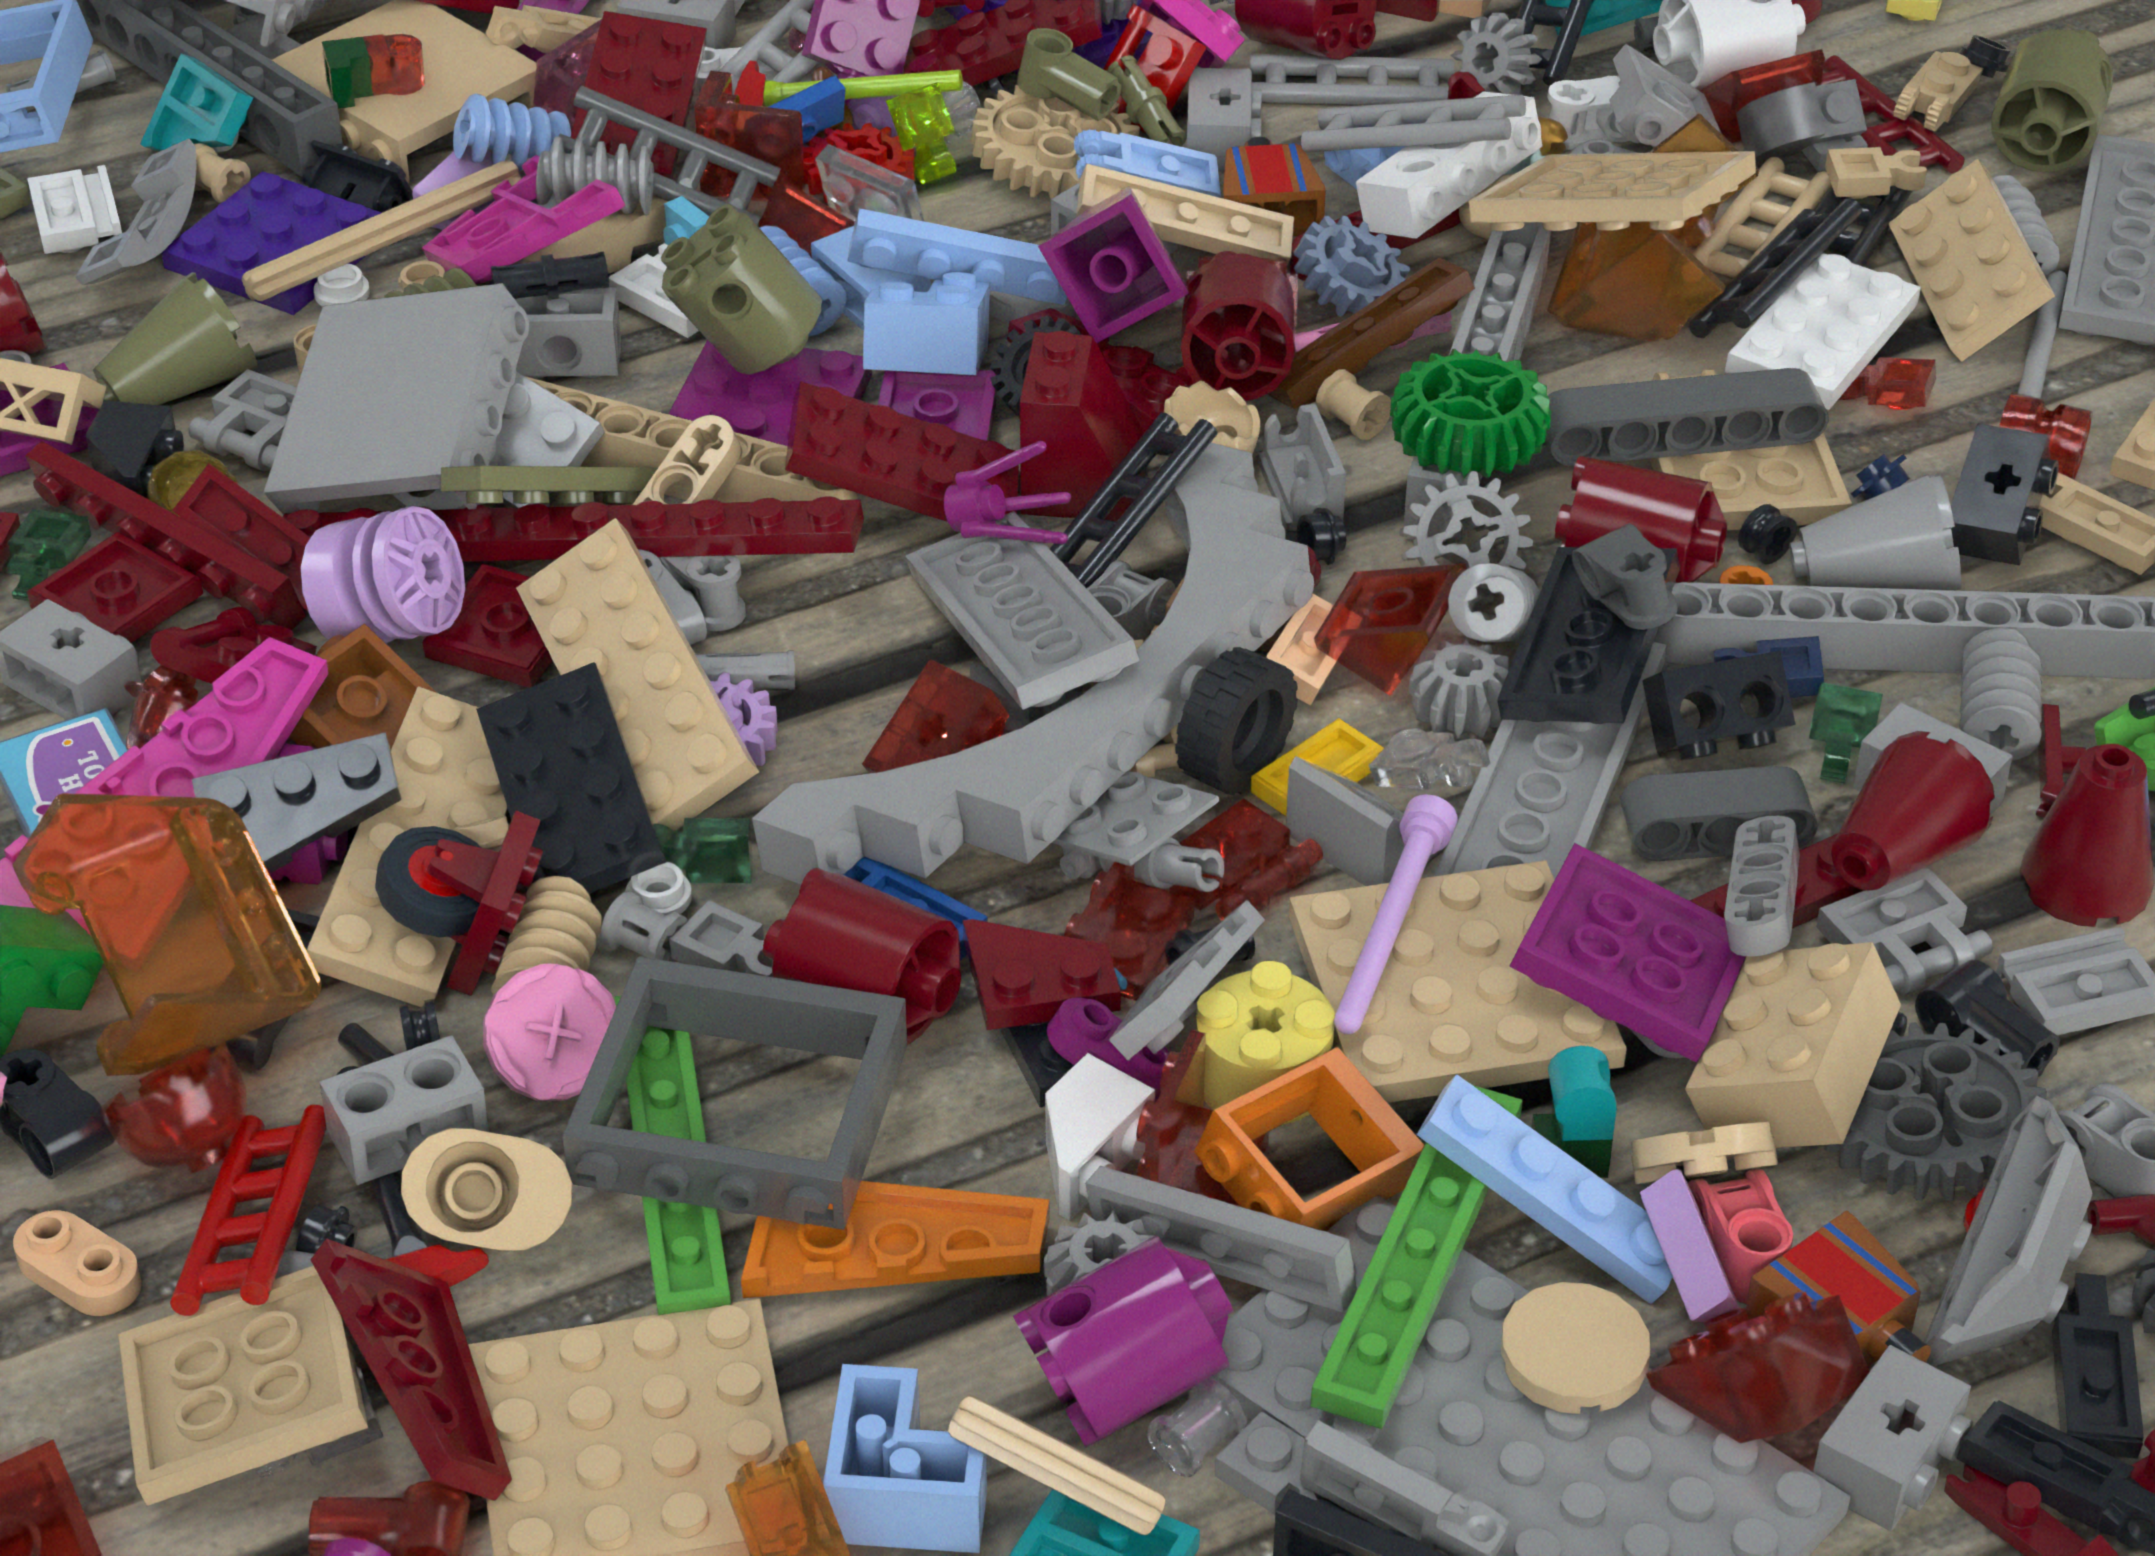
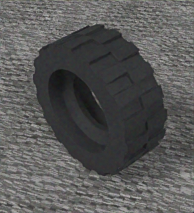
[1175,647,1298,796]

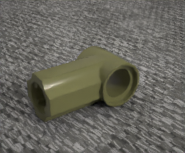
[1017,28,1122,121]

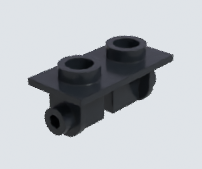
[303,140,413,213]

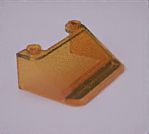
[12,793,322,1076]

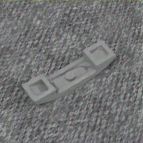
[75,139,196,285]

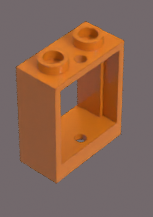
[1194,1047,1425,1231]

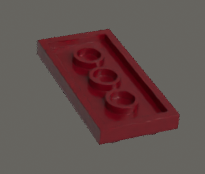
[904,0,1103,103]
[570,11,707,180]
[785,381,1019,522]

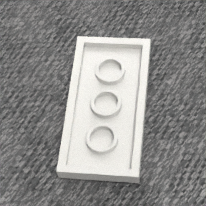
[1725,253,1921,410]

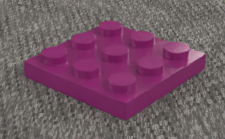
[668,340,872,446]
[1509,843,1746,1063]

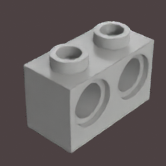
[319,1035,489,1185]

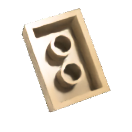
[1685,942,1901,1148]

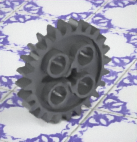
[1824,1022,2047,1201]

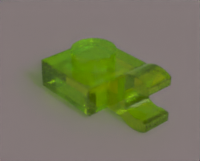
[886,82,956,184]

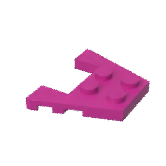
[422,155,626,284]

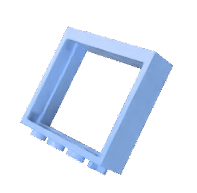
[0,0,93,153]

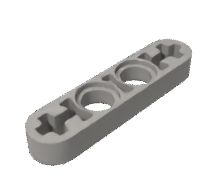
[1724,815,1800,956]

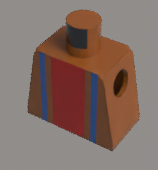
[1223,137,1326,237]
[1743,1210,1931,1382]

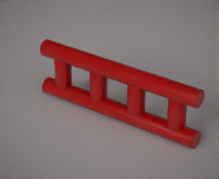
[170,1104,327,1316]

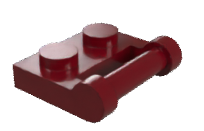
[150,606,317,684]

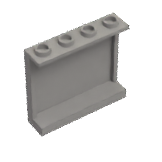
[263,283,530,515]

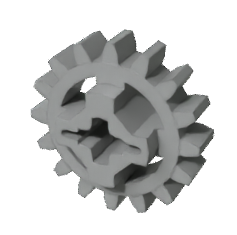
[1399,471,1533,597]

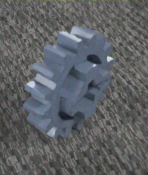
[1293,215,1410,317]

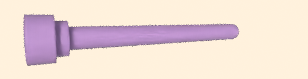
[1334,794,1458,1034]

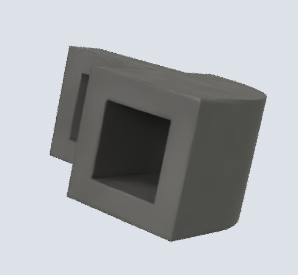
[1736,79,1867,162]

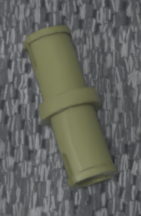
[1107,55,1187,147]

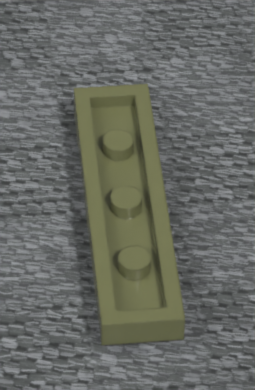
[441,466,658,504]

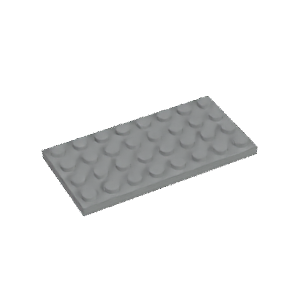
[1199,1195,1851,1556]

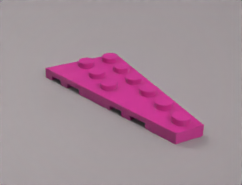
[0,637,328,975]

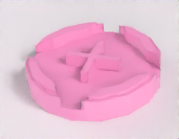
[483,964,616,1101]

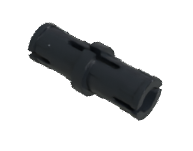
[490,251,609,300]

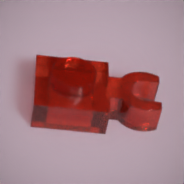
[1838,357,1936,410]

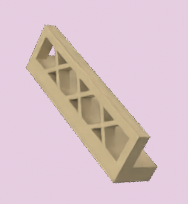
[0,358,106,445]

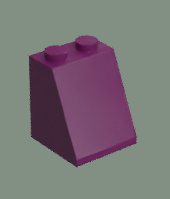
[1038,186,1188,343]

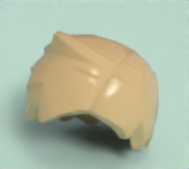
[1164,381,1260,454]

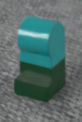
[1531,1046,1617,1178]

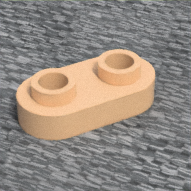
[13,1210,142,1316]

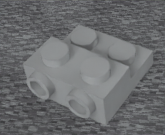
[1609,44,1726,153]

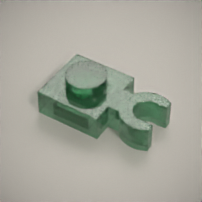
[654,818,753,884]

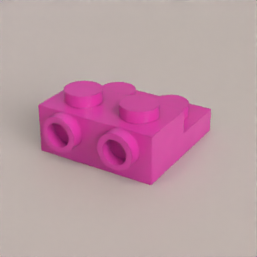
[1139,0,1245,68]

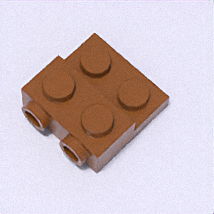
[289,623,437,749]

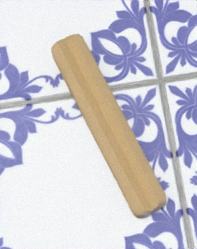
[948,1395,1166,1535]

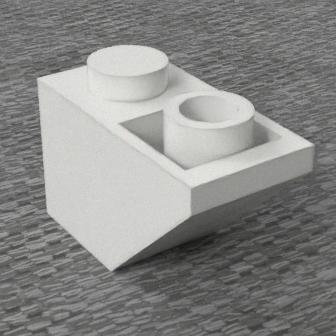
[1045,1053,1157,1221]

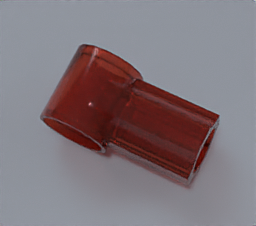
[308,1480,471,1556]

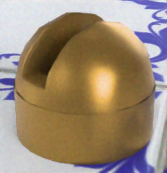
[1538,116,1568,156]

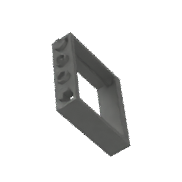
[562,956,907,1230]

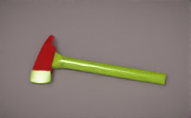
[729,60,963,132]

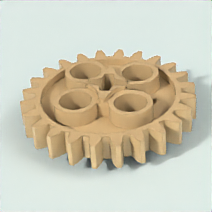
[971,85,1140,199]

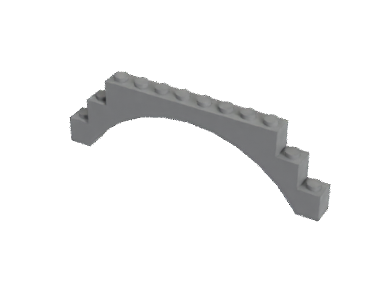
[752,442,1314,884]

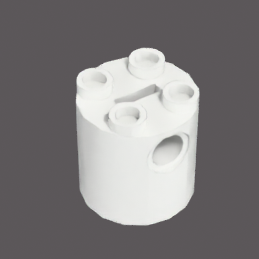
[1653,0,1806,90]

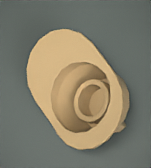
[401,1128,573,1251]

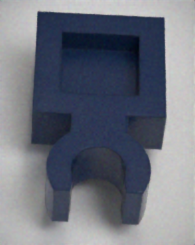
[1714,636,1825,698]

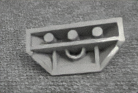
[1924,1095,2093,1366]

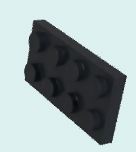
[1497,547,1680,724]
[476,662,667,894]

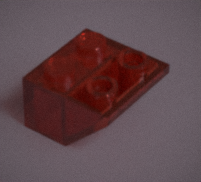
[1646,1292,1870,1444]

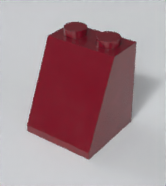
[1020,331,1146,521]

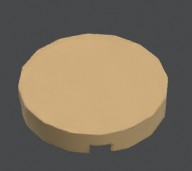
[1501,1282,1650,1414]

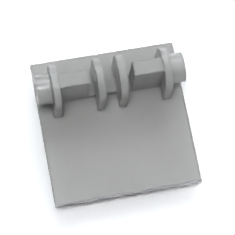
[1051,771,1219,880]

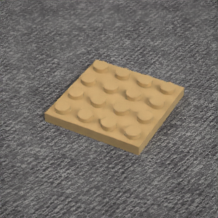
[1469,151,1756,231]
[1289,860,1626,1103]
[468,1298,806,1556]

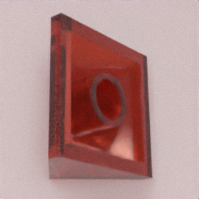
[1699,49,1825,144]
[1314,563,1467,696]

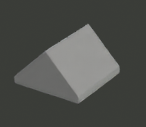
[1286,756,1443,886]

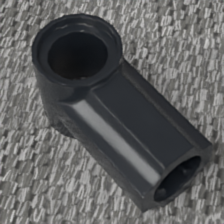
[1915,960,2061,1077]

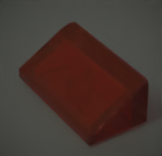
[758,178,854,258]

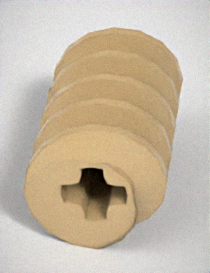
[491,876,603,996]

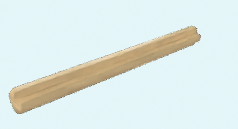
[242,161,521,301]

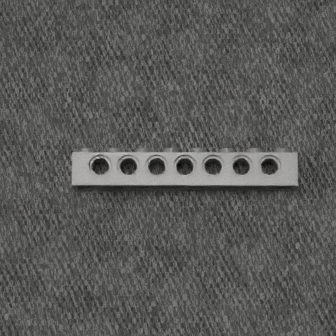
[1404,222,1551,541]

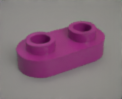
[1047,998,1178,1105]

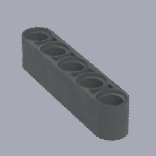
[1546,368,1829,466]

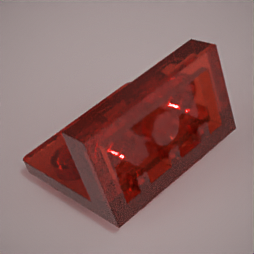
[694,71,805,206]
[1136,1030,1269,1207]

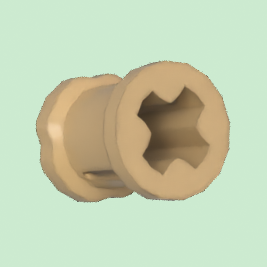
[194,143,251,203]
[1316,369,1391,440]

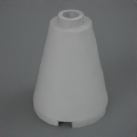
[1789,474,1961,591]

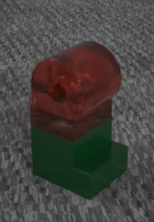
[322,34,425,109]

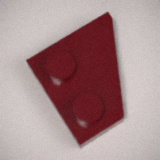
[963,919,1121,1030]

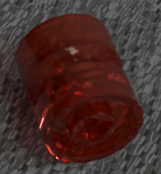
[1999,392,2093,480]

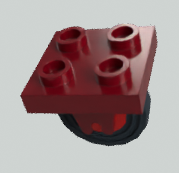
[375,811,543,996]

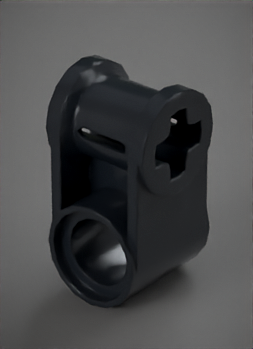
[0,1049,115,1179]

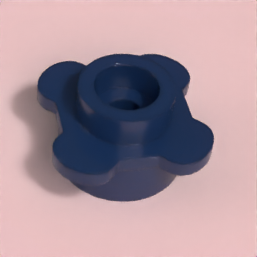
[1850,454,1910,500]

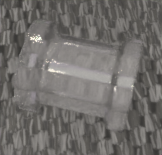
[1146,1378,1246,1477]

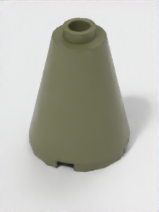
[93,272,257,405]

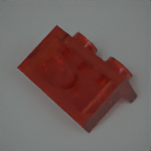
[1064,861,1195,1001]

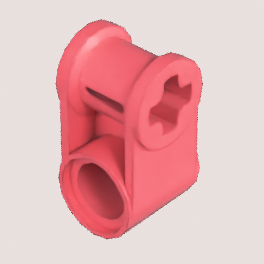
[1688,1168,1794,1304]

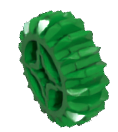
[1390,348,1552,479]

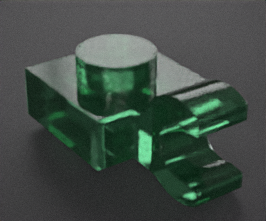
[7,509,91,601]
[1809,682,1883,784]

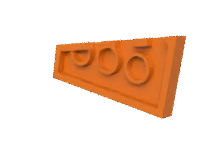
[741,1181,1050,1298]

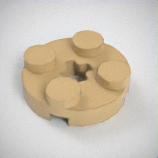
[1631,1122,1778,1185]

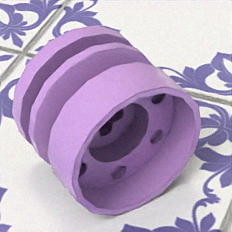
[301,506,465,644]

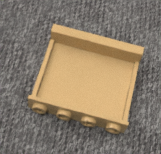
[272,0,548,184]

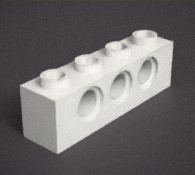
[1356,91,1543,238]

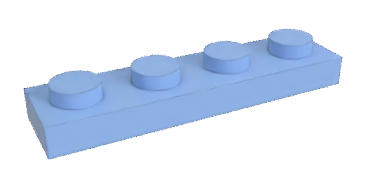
[847,208,1067,305]
[1417,1074,1673,1304]

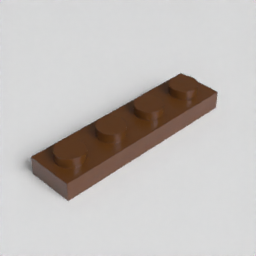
[1268,258,1475,409]

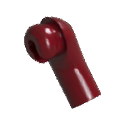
[2087,1194,2155,1247]

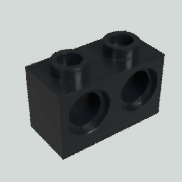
[1642,651,1796,761]

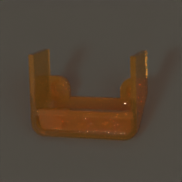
[1547,113,1759,341]

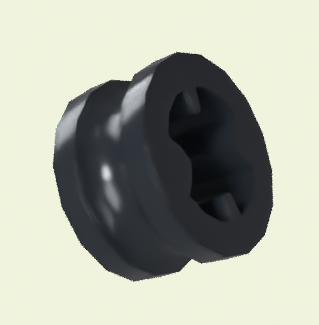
[1738,504,1797,564]
[399,999,440,1051]

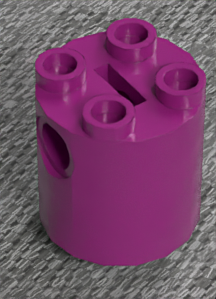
[1013,1235,1234,1448]

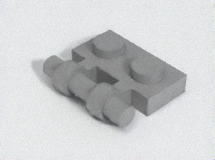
[188,369,297,471]
[1816,867,1993,995]

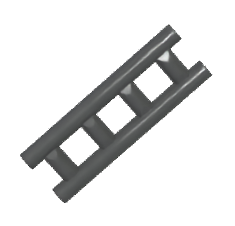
[558,85,781,226]

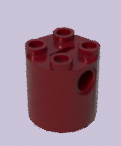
[1235,0,1377,60]
[1181,251,1295,401]
[1555,456,1727,583]
[763,868,961,1045]

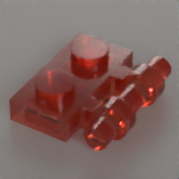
[1168,798,1323,920]

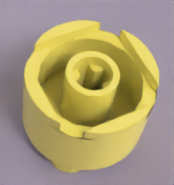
[1195,961,1335,1125]

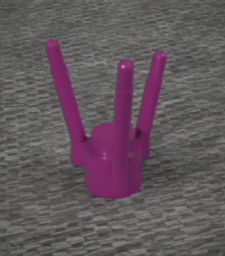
[944,441,1071,544]

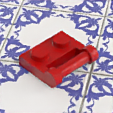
[1103,3,1207,134]

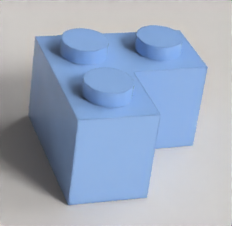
[863,272,990,375]
[823,1364,987,1553]

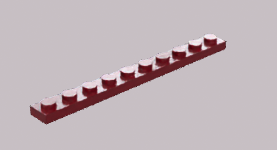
[283,496,864,562]

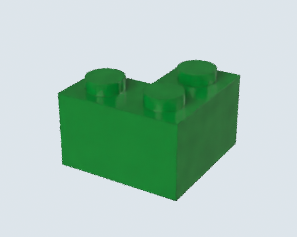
[0,905,108,1058]

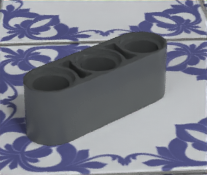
[1620,766,1818,861]

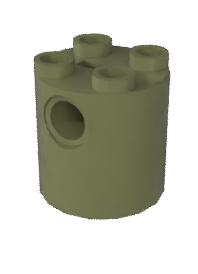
[1991,29,2113,172]
[661,204,822,374]

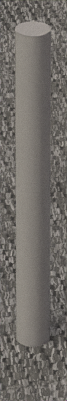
[2016,270,2067,413]

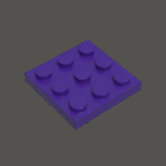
[161,171,382,315]

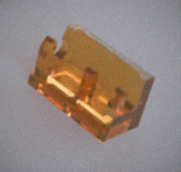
[725,1440,850,1556]

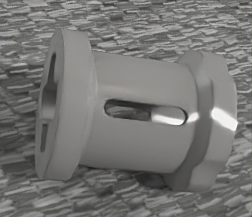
[601,892,688,962]

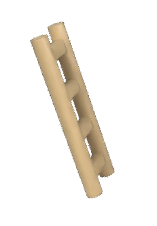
[1682,157,1832,296]

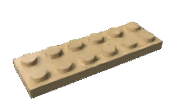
[516,518,759,841]
[302,686,508,1007]

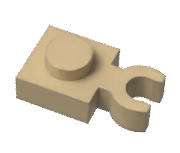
[1825,147,1927,199]

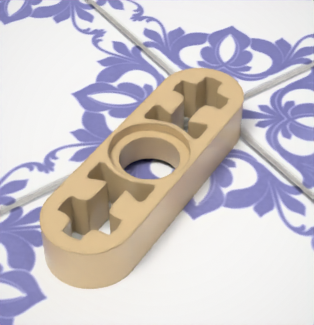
[633,415,741,505]

